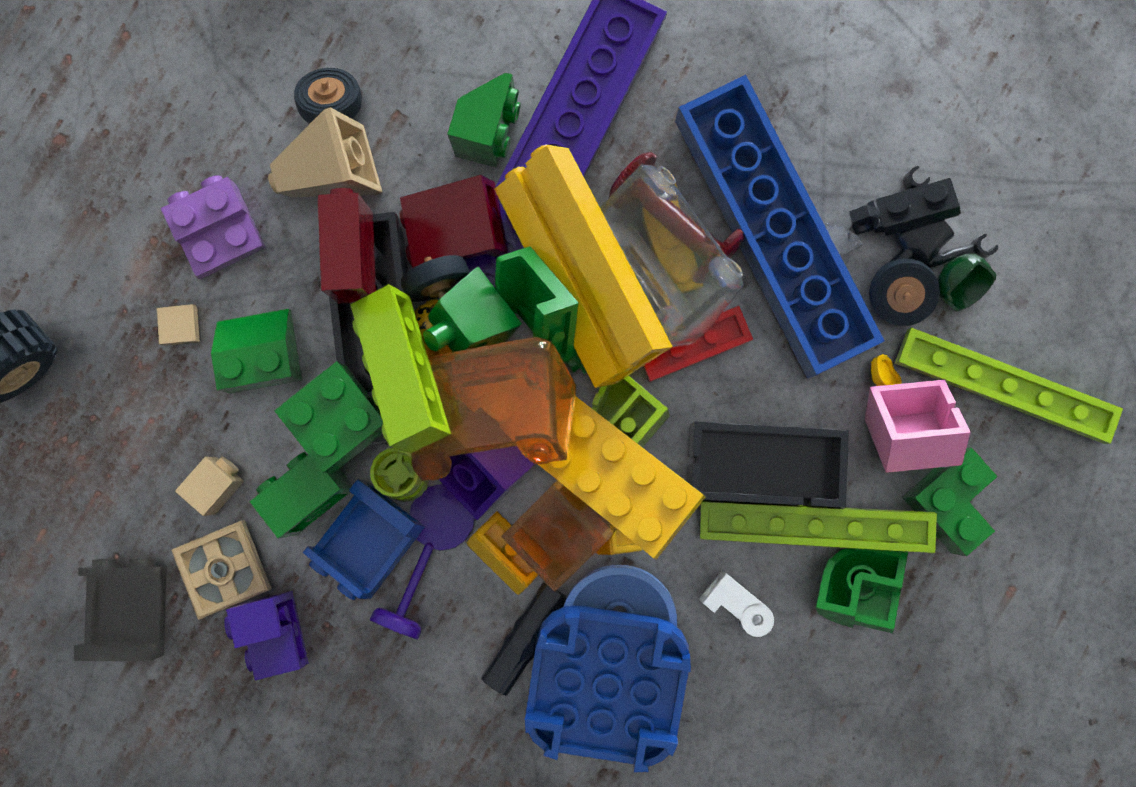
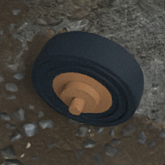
[294,68,362,124]
[401,255,469,302]
[869,258,940,326]

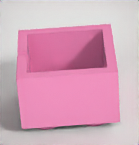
[864,380,971,473]

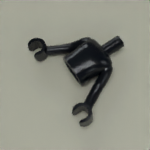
[889,166,998,268]

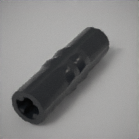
[481,582,567,696]

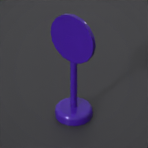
[370,484,475,640]

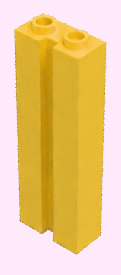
[494,145,673,388]

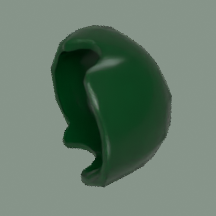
[937,254,997,311]

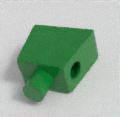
[423,266,522,359]

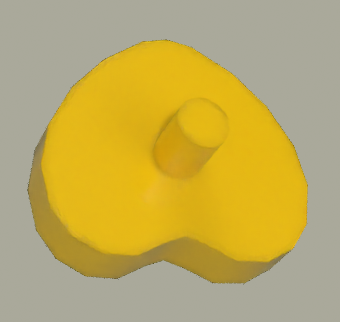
[871,354,902,386]

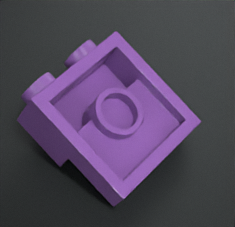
[160,175,266,279]

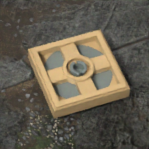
[171,520,272,620]

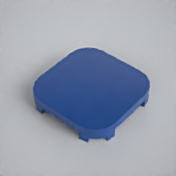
[525,606,691,772]

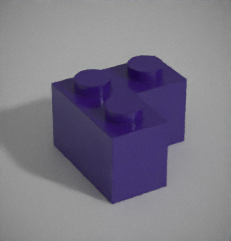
[224,591,309,681]

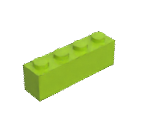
[351,284,451,453]

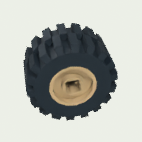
[0,309,58,403]

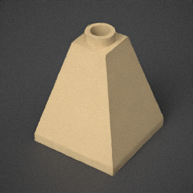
[268,107,383,197]

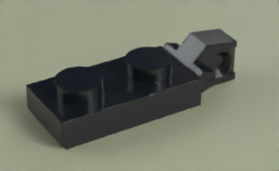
[849,178,961,236]

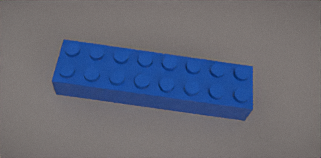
[675,75,885,379]

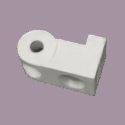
[699,570,774,637]

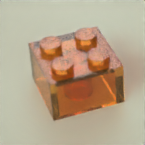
[501,480,617,592]

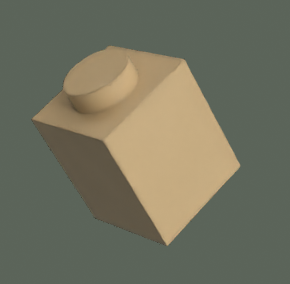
[175,456,244,516]

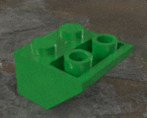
[447,73,521,168]

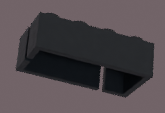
[687,421,849,508]

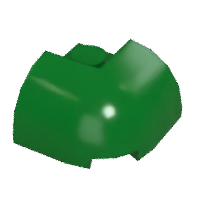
[816,548,908,634]

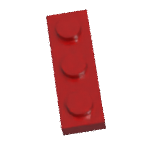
[643,306,753,383]

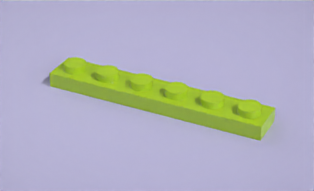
[895,327,1123,444]
[700,500,937,553]

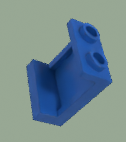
[303,479,425,600]

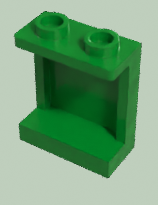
[495,246,579,372]

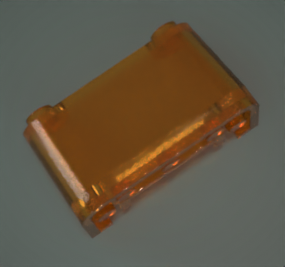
[411,337,577,481]

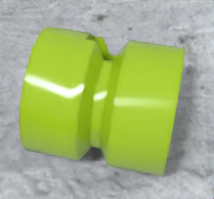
[370,448,429,502]

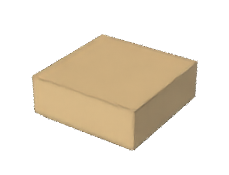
[156,304,200,346]

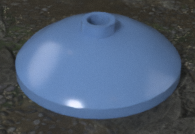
[564,565,677,627]

